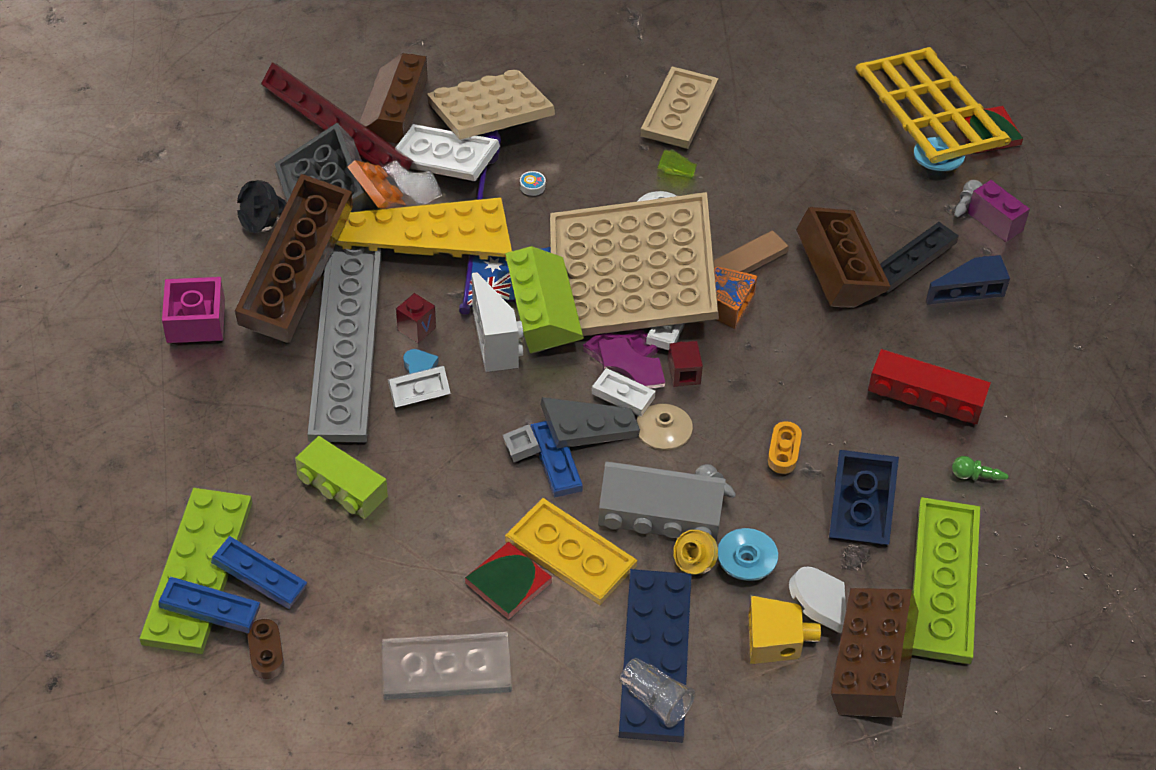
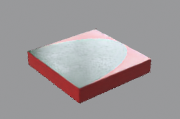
[964,106,1023,154]
[465,541,552,620]

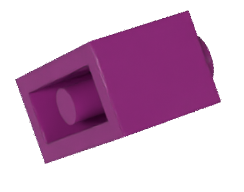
[968,180,1030,242]

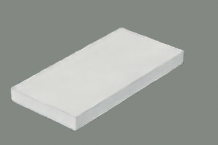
[395,124,500,181]

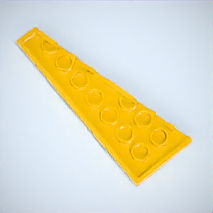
[336,198,512,261]

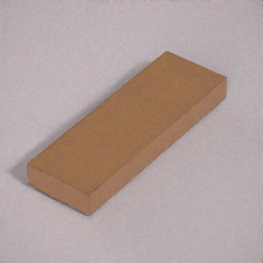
[714,230,789,273]

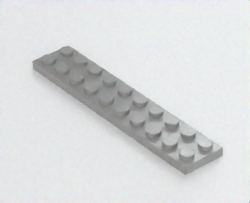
[307,244,382,442]

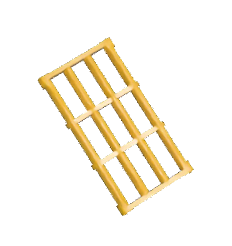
[855,47,1011,163]

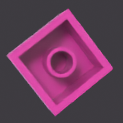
[162,277,225,343]

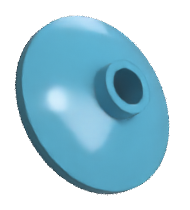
[914,137,965,171]
[718,528,778,581]

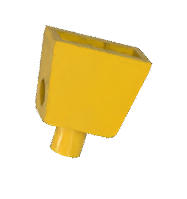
[748,596,821,664]

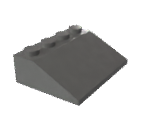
[274,123,380,212]

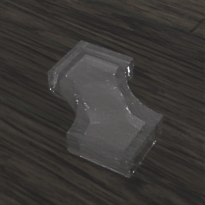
[382,160,443,206]

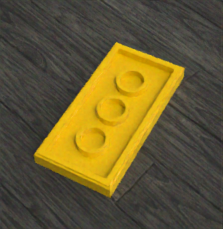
[505,498,638,605]

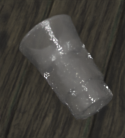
[620,658,695,727]

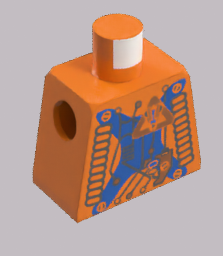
[714,267,758,329]

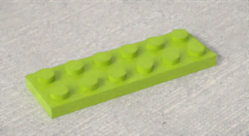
[139,488,252,654]
[912,497,980,664]

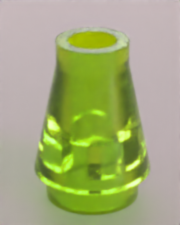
[658,149,697,179]

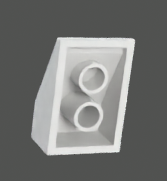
[472,273,523,372]

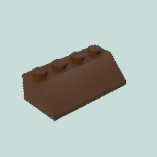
[360,53,428,144]
[796,207,891,308]

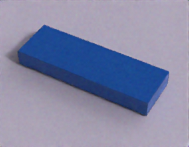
[530,421,583,498]
[211,536,307,609]
[158,576,260,633]

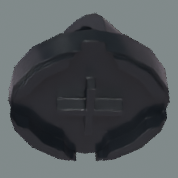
[237,180,287,233]

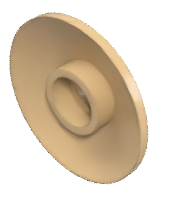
[636,404,693,451]

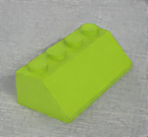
[505,246,584,353]

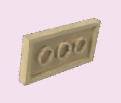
[640,66,718,149]

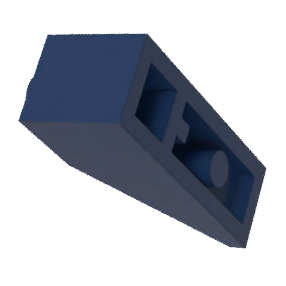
[926,255,1010,305]

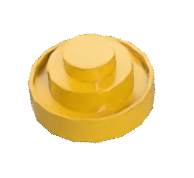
[673,530,718,574]

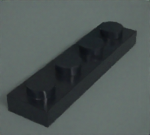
[880,222,959,294]

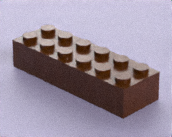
[235,174,353,343]

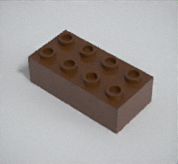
[831,588,919,718]

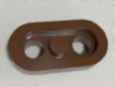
[247,619,284,679]

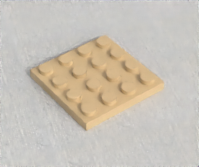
[427,70,555,140]

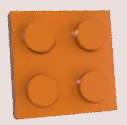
[348,160,406,209]

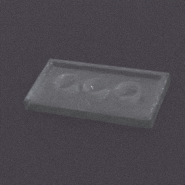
[382,632,512,700]

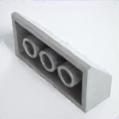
[598,461,726,543]

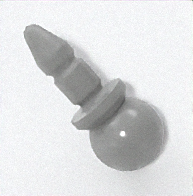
[954,180,982,218]
[695,464,736,498]

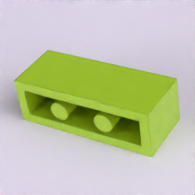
[295,436,388,519]

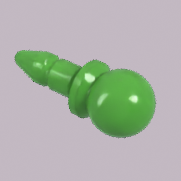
[952,456,1009,481]

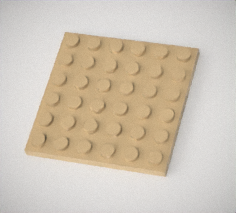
[550,192,719,336]

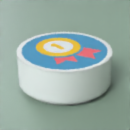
[520,171,546,196]

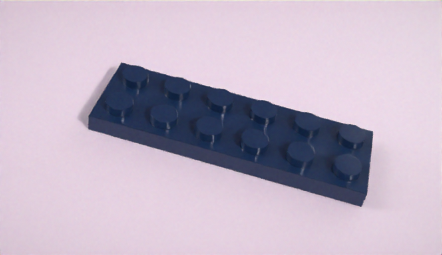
[618,569,691,743]

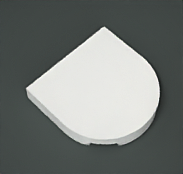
[789,566,846,633]

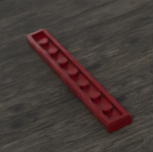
[261,63,413,183]

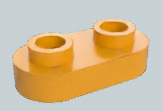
[768,421,802,474]

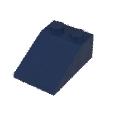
[829,450,899,546]

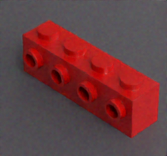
[868,349,991,425]

